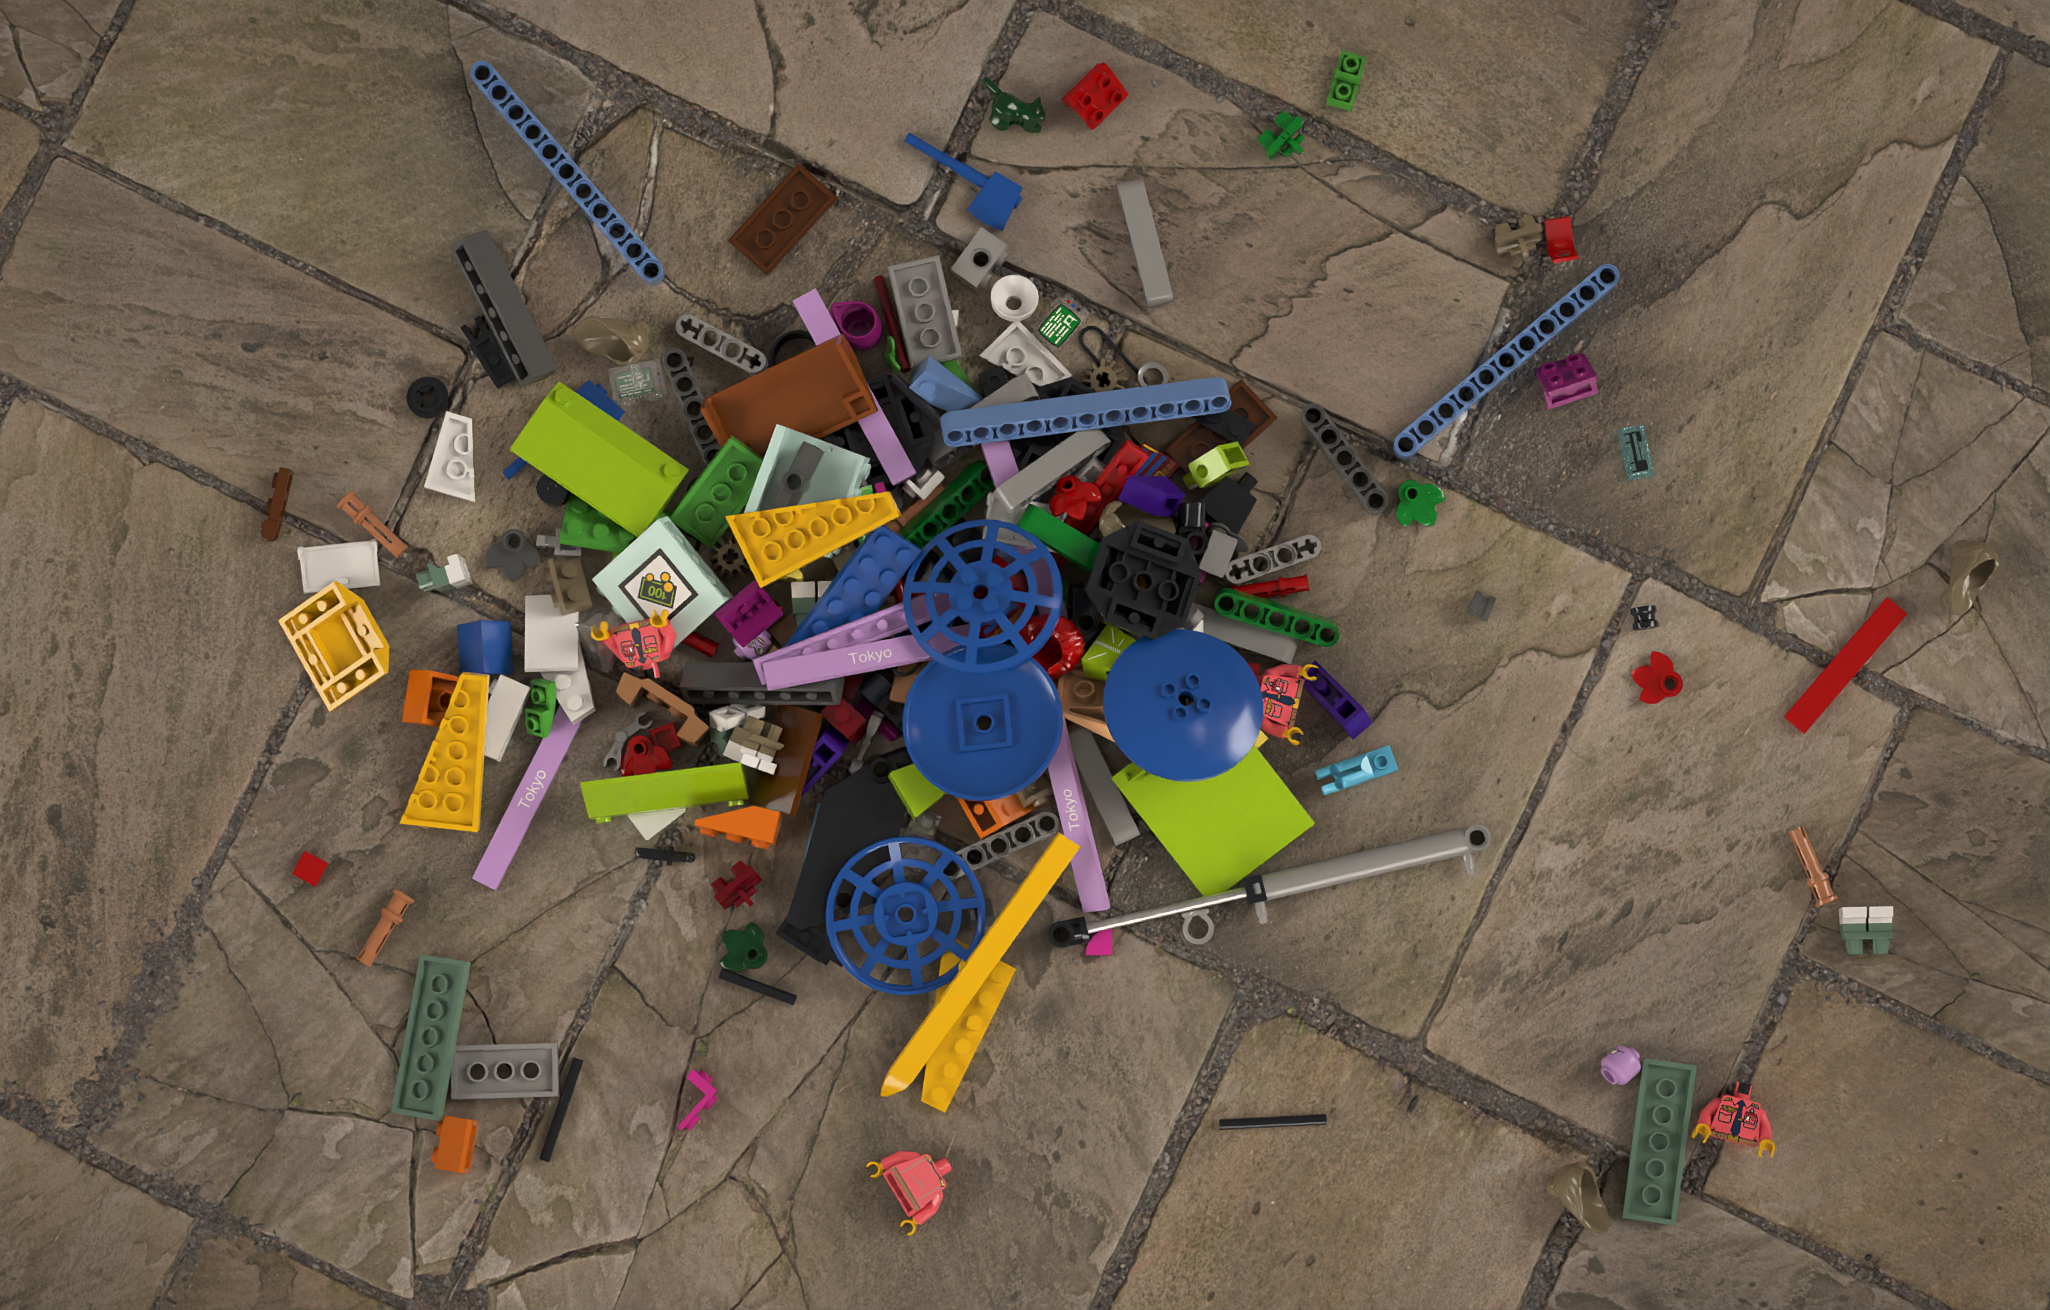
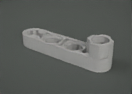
[675,314,770,376]
[1220,535,1321,587]

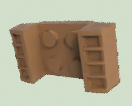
[616,672,710,747]

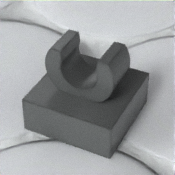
[966,898,995,930]

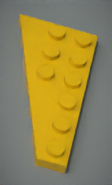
[725,492,902,588]
[400,672,490,832]
[921,934,1016,1113]

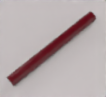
[874,275,911,373]

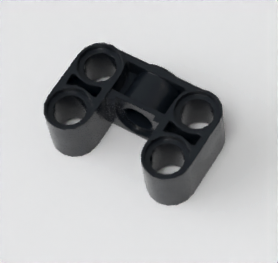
[858,671,905,734]

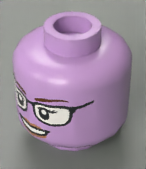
[733,630,772,661]
[1601,1045,1641,1085]

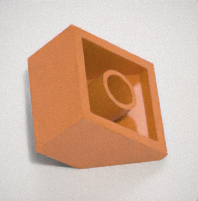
[402,669,460,728]
[432,1115,479,1174]

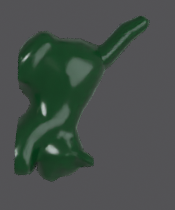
[983,77,1045,133]

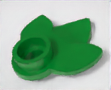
[1396,480,1446,527]

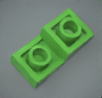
[1326,50,1367,112]
[525,678,556,738]

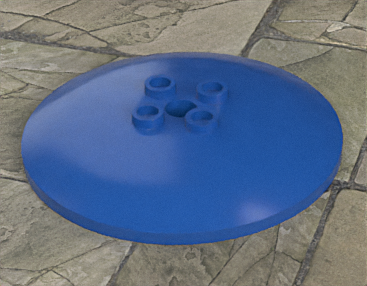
[1103,629,1263,782]
[903,643,1063,801]

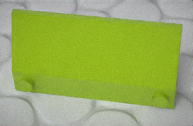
[510,381,689,537]
[580,762,749,824]

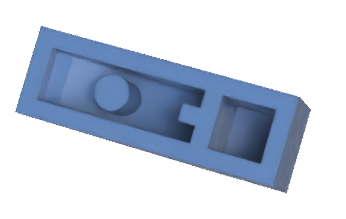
[909,356,985,412]

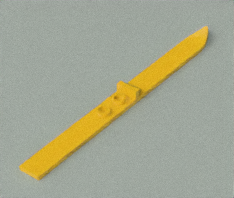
[880,832,1080,1097]

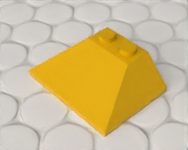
[278,581,389,712]

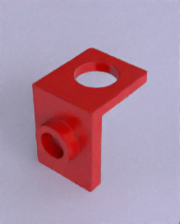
[1544,216,1579,263]

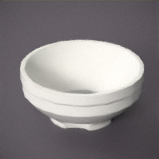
[990,275,1039,322]

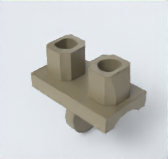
[1495,215,1543,261]

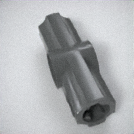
[768,441,825,510]

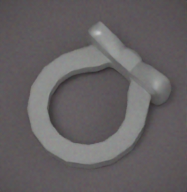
[1137,362,1169,387]
[1181,907,1214,944]

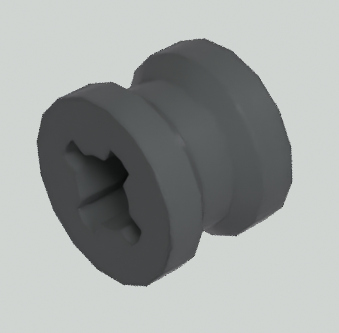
[1467,590,1496,622]

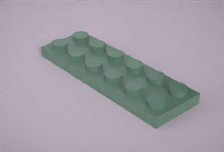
[391,954,471,1121]
[1621,1058,1697,1226]

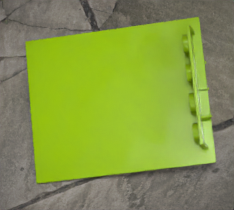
[1112,745,1315,896]

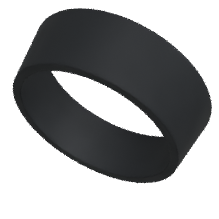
[769,330,815,367]

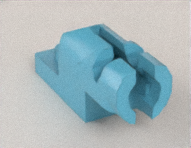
[1315,745,1398,796]

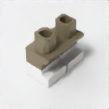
[723,715,784,775]

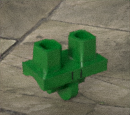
[1258,111,1305,160]

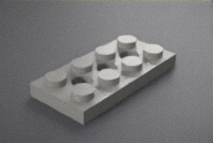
[451,1043,559,1100]

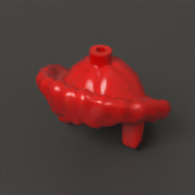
[1012,614,1085,679]

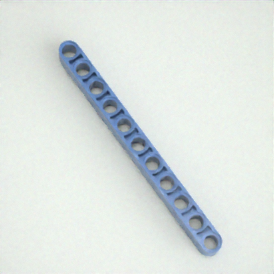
[470,61,665,286]
[1393,264,1620,459]
[940,377,1232,447]

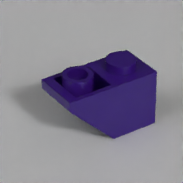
[1119,476,1185,516]

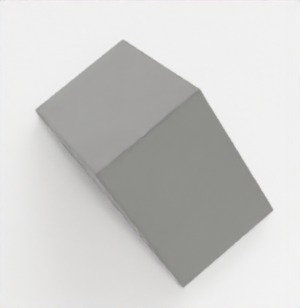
[1198,530,1238,578]

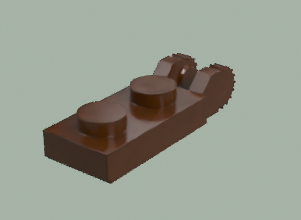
[260,467,294,542]

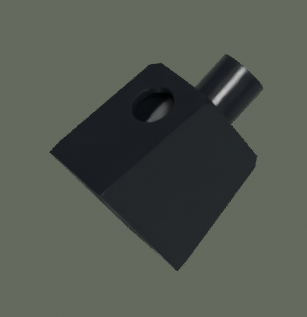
[1198,472,1258,535]

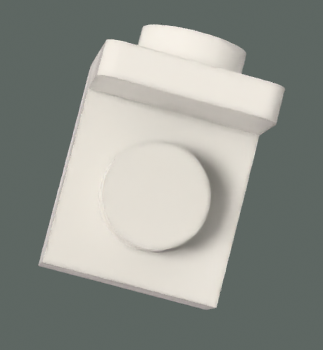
[902,466,945,500]

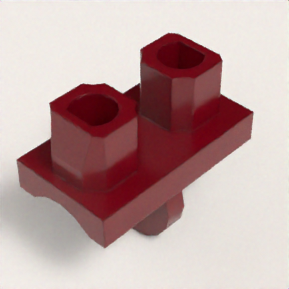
[711,861,762,910]

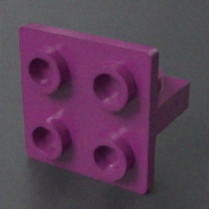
[1534,353,1598,410]
[714,580,783,647]

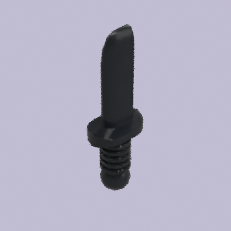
[635,846,695,866]

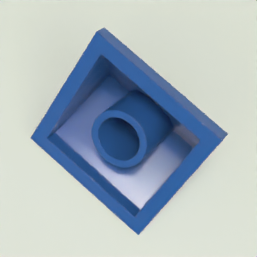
[457,620,514,676]

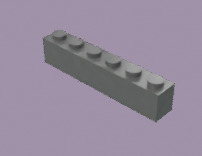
[450,230,558,387]
[680,662,845,705]

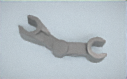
[849,710,884,773]
[603,712,653,772]

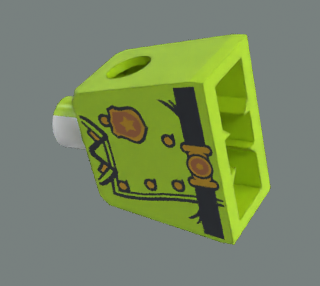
[1183,441,1250,490]

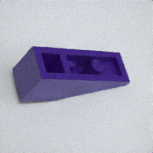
[1300,660,1373,740]
[801,724,849,798]

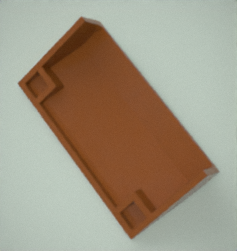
[700,333,878,457]

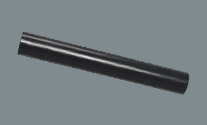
[719,968,797,1005]

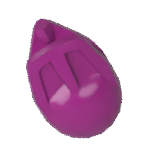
[829,301,882,350]

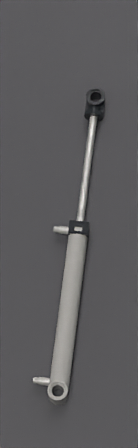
[1048,824,1491,949]

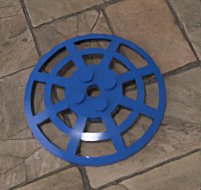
[903,519,1063,675]
[826,836,986,995]

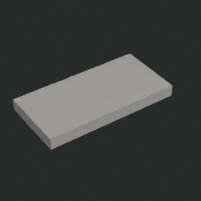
[888,255,963,370]

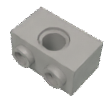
[951,227,1008,292]

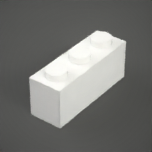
[484,675,531,762]

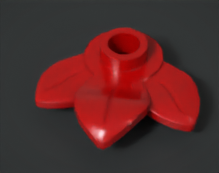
[1049,475,1102,521]
[1631,651,1683,704]
[620,735,672,777]

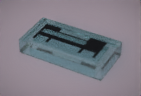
[1617,424,1655,482]

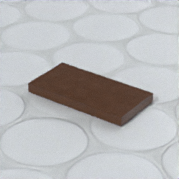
[728,163,838,277]
[1164,379,1277,490]
[752,705,824,817]

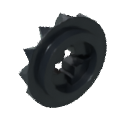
[406,377,449,419]

